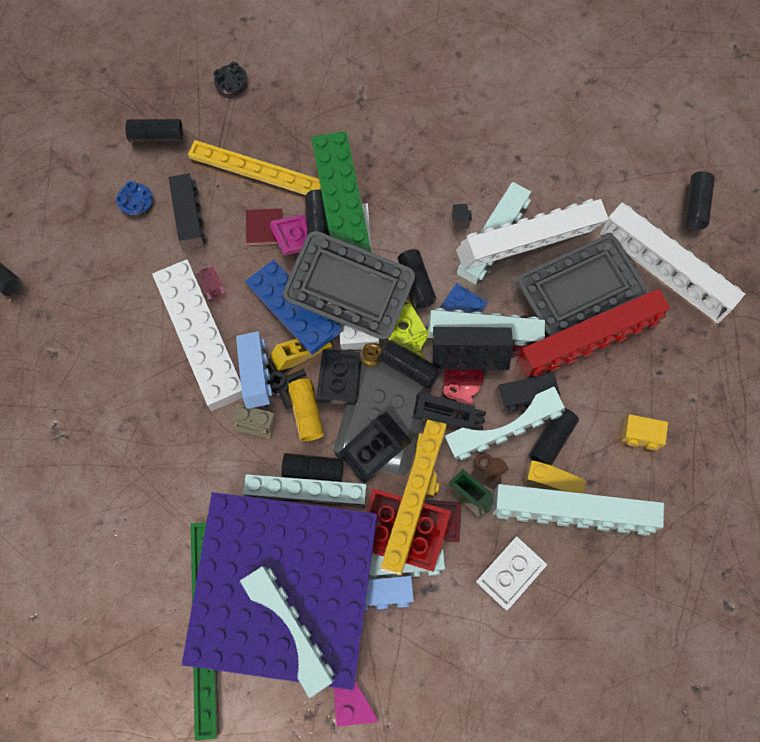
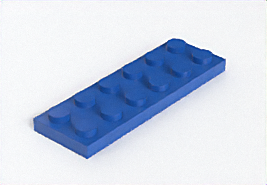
[245,259,342,355]

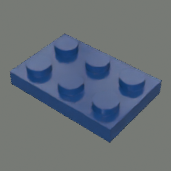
[426,283,488,330]

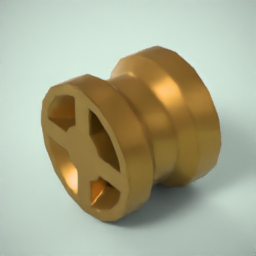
[361,343,382,368]

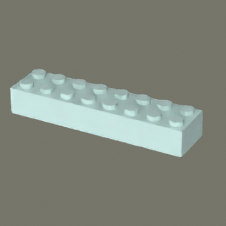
[492,484,664,536]

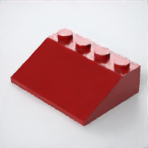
[366,488,454,572]

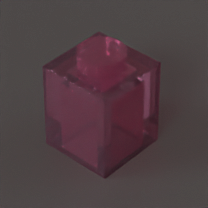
[196,267,225,300]

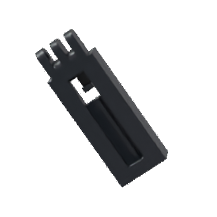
[412,392,486,431]

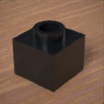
[451,204,472,229]

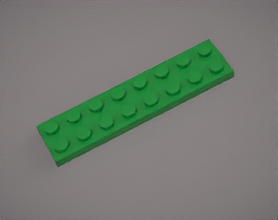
[311,131,371,252]

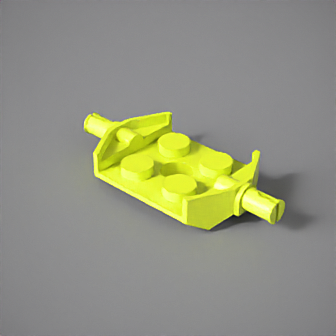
[388,301,429,360]

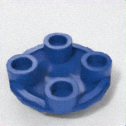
[116,181,153,215]

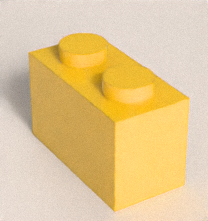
[621,414,668,450]

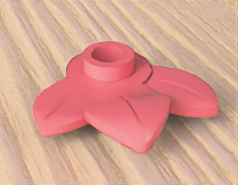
[443,385,481,406]

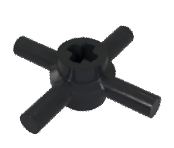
[267,359,306,409]

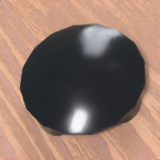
[213,62,248,94]

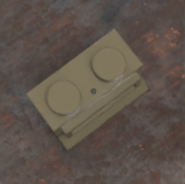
[231,403,276,439]

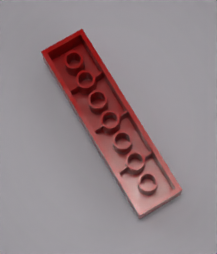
[516,289,670,379]

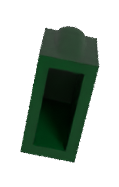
[449,469,493,518]

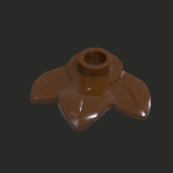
[471,453,509,489]

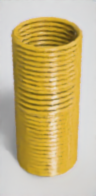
[288,378,324,441]

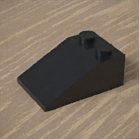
[339,411,412,483]

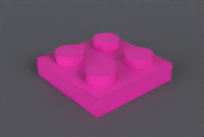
[270,215,307,256]

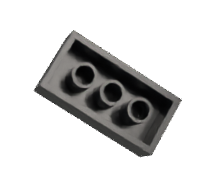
[432,327,513,371]

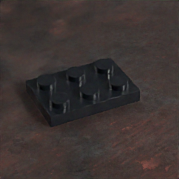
[316,350,360,405]

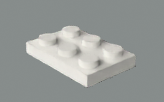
[476,536,547,611]

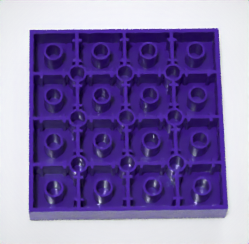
[182,492,378,690]

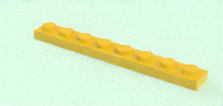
[188,140,321,195]
[380,420,447,576]

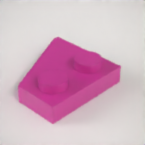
[334,682,378,727]

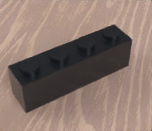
[168,173,206,249]

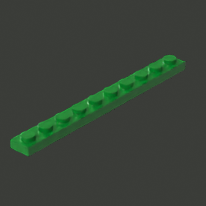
[190,522,218,741]

